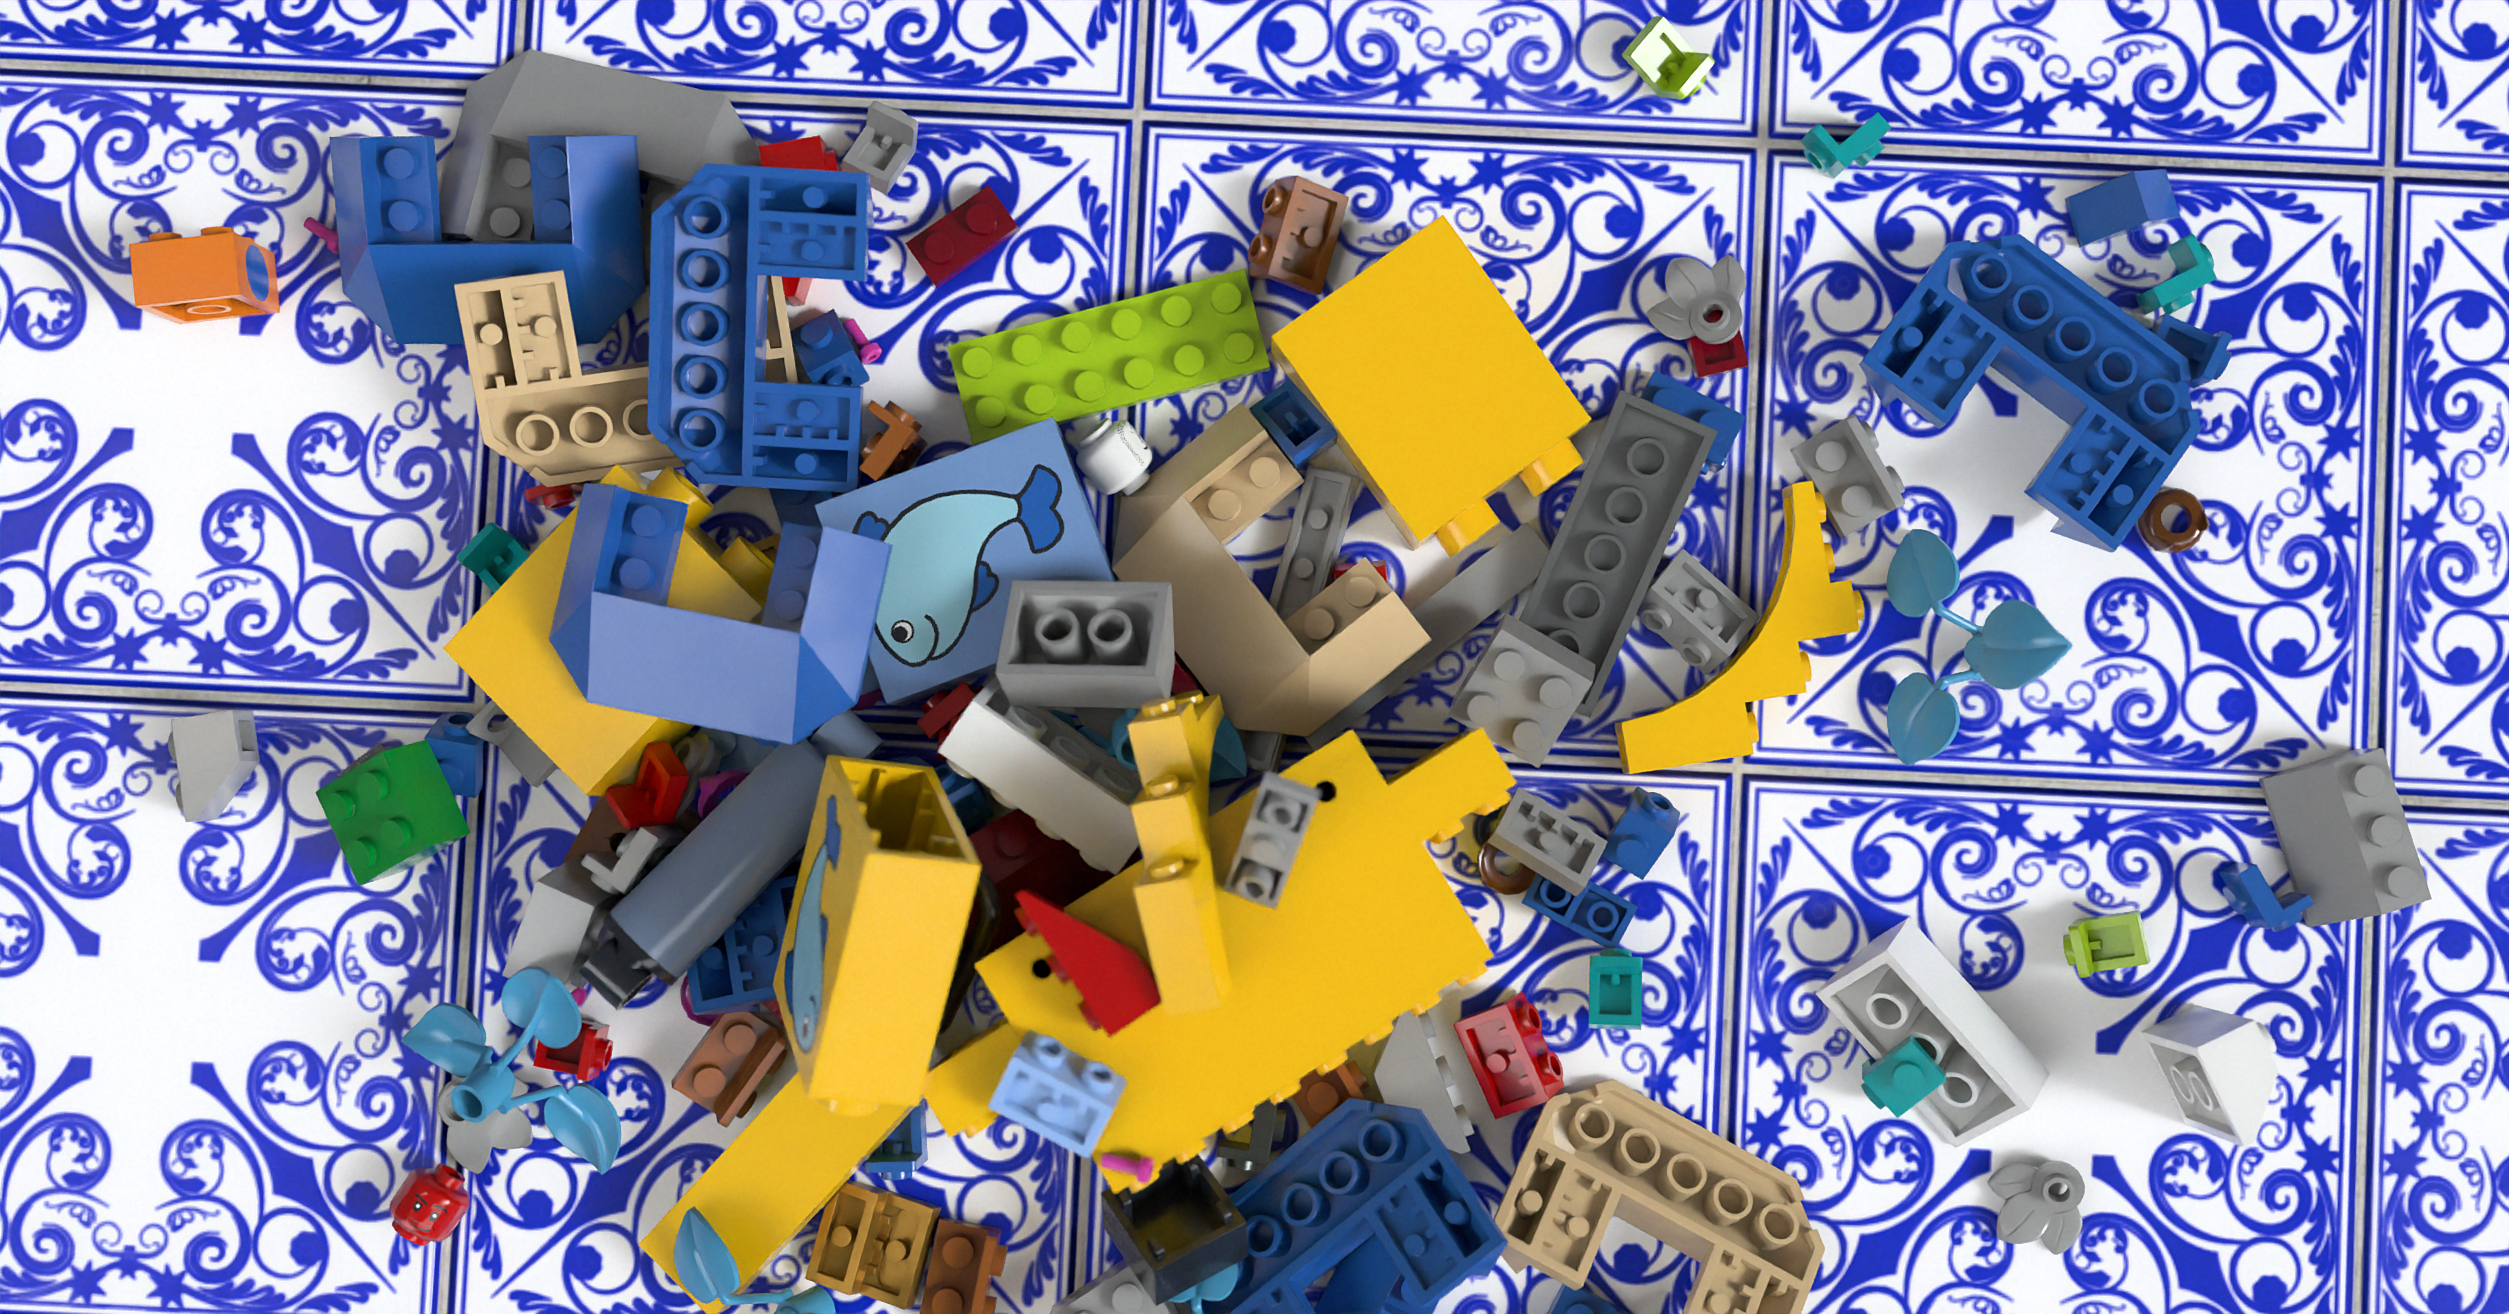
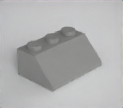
[995,580,1175,709]
[2259,748,2432,927]

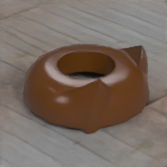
[2138,487,2210,554]
[1477,831,1537,895]

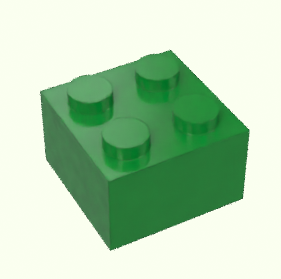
[315,739,471,886]

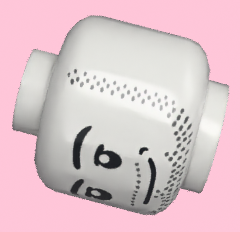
[1076,418,1152,496]

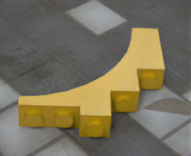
[1614,480,1864,774]
[1127,690,1232,1016]

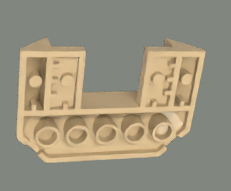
[454,270,798,487]
[1112,402,1431,737]
[1493,1079,1825,1314]

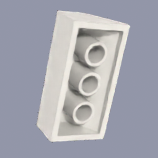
[938,676,1143,875]
[1816,918,2050,1149]

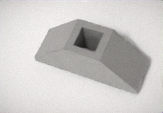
[1223,771,1321,909]
[1372,1010,1474,1154]

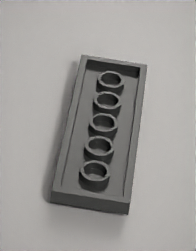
[1519,389,1718,718]

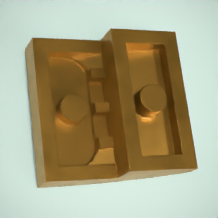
[805,1180,941,1310]

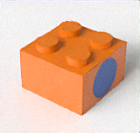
[129,226,280,324]

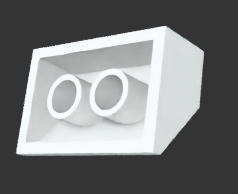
[2141,1005,2279,1148]

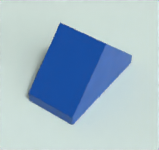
[2065,169,2180,248]
[1249,379,1338,472]

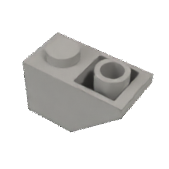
[168,710,260,822]

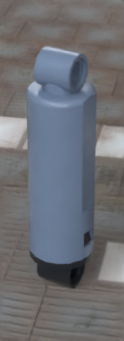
[579,709,884,1010]

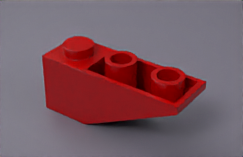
[1015,888,1163,1038]

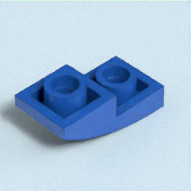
[1521,873,1638,949]

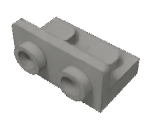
[1790,414,1905,538]
[1636,549,1760,674]
[1487,787,1608,897]
[581,824,689,895]

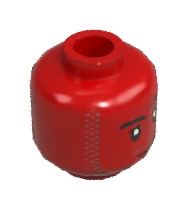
[389,1164,470,1246]

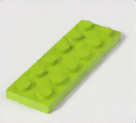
[948,269,1270,446]

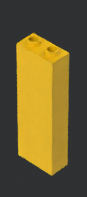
[638,1065,930,1314]

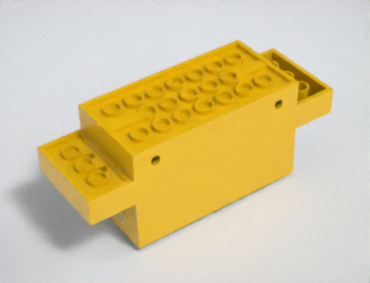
[921,727,1517,1194]

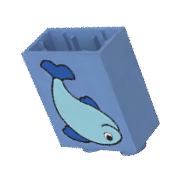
[814,417,1117,706]

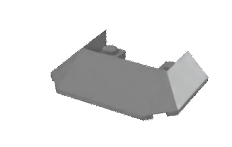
[439,49,762,286]

